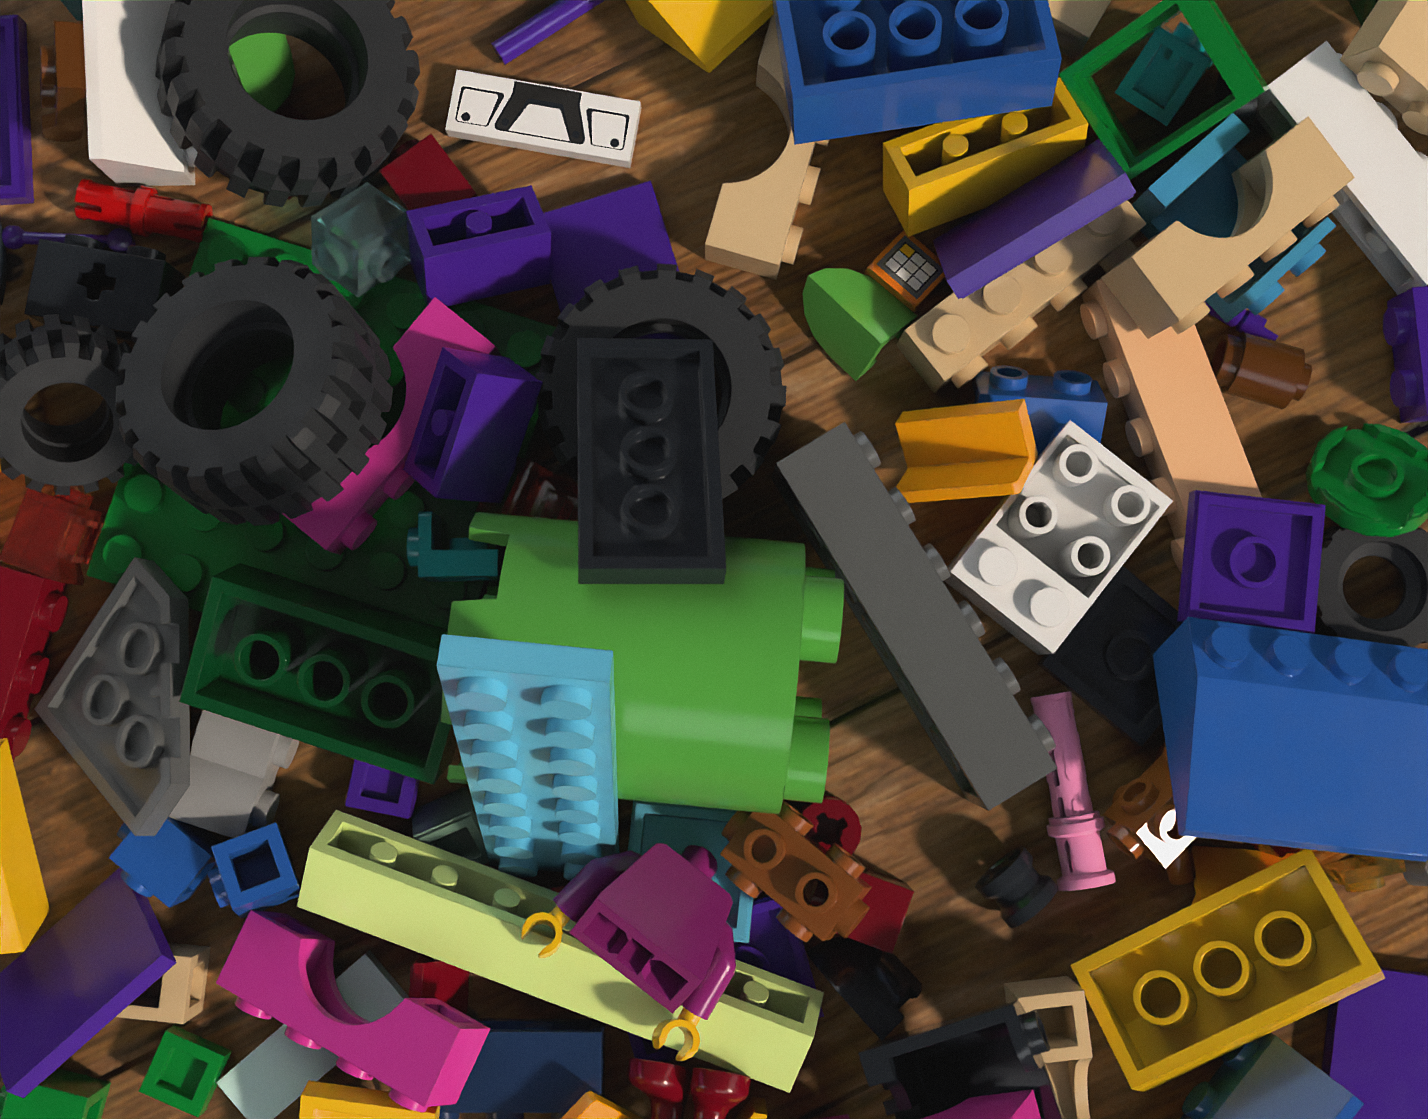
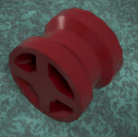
[799,795,862,854]

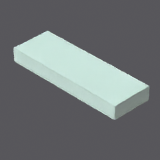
[216,950,409,1119]

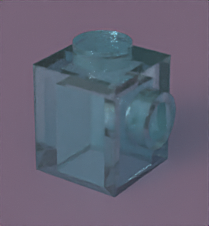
[311,182,410,297]

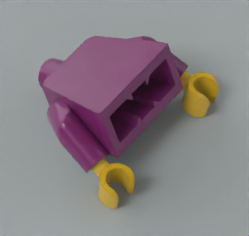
[521,843,736,1061]

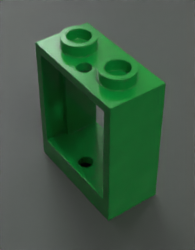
[1059,0,1270,180]

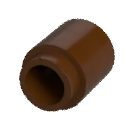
[1210,332,1312,410]

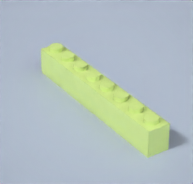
[297,810,824,1093]

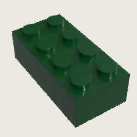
[179,563,457,785]

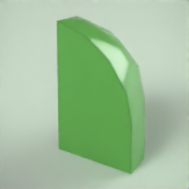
[227,33,295,112]
[802,268,917,381]

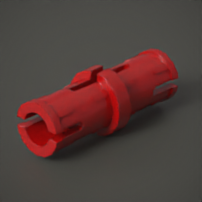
[74,178,213,244]

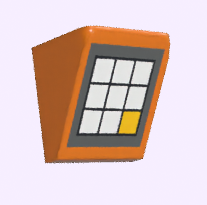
[865,230,945,313]

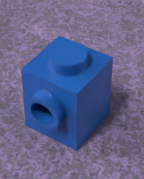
[109,816,222,908]
[208,822,301,919]

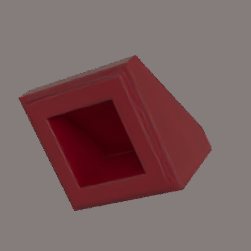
[409,954,470,1014]

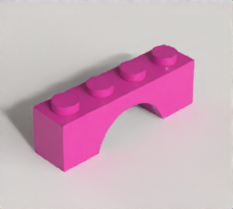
[282,297,502,555]
[216,910,491,1112]

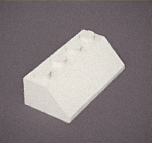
[82,0,198,186]

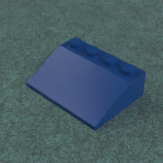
[772,0,1062,145]
[1153,617,1428,862]

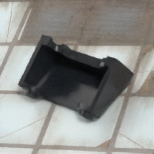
[858,1001,1064,1119]

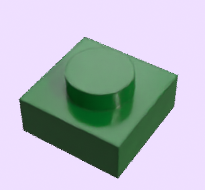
[138,1025,232,1117]

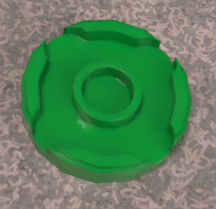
[1305,423,1428,537]

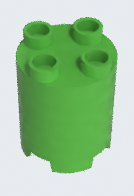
[441,512,844,814]

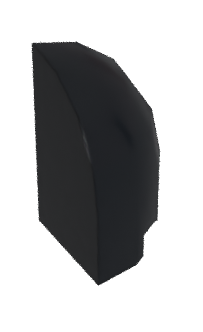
[806,936,922,1041]

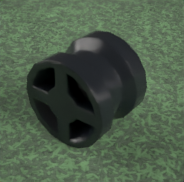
[975,846,1058,928]

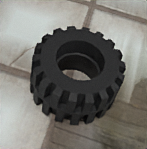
[0,314,138,495]

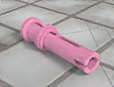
[1031,691,1116,891]

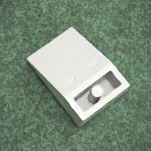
[945,420,1173,655]

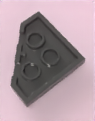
[34,557,190,836]

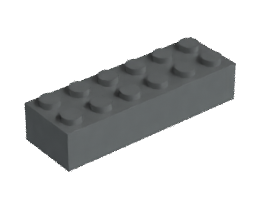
[771,422,1057,811]

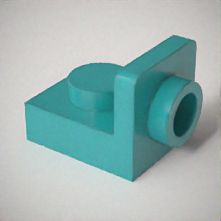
[1115,21,1214,126]
[407,511,505,582]

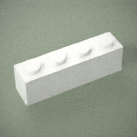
[1255,41,1428,295]

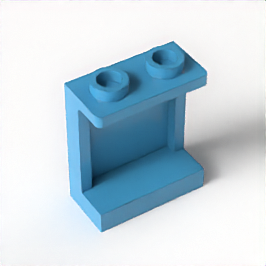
[1132,113,1336,323]

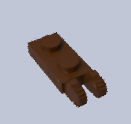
[40,20,86,142]

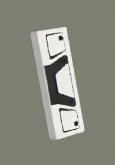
[445,70,641,168]

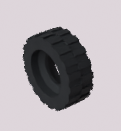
[1315,525,1428,647]

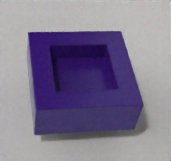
[345,759,420,819]

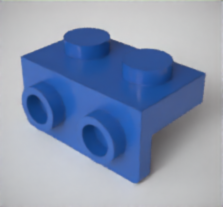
[972,365,1108,456]

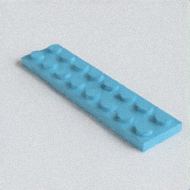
[436,634,619,881]

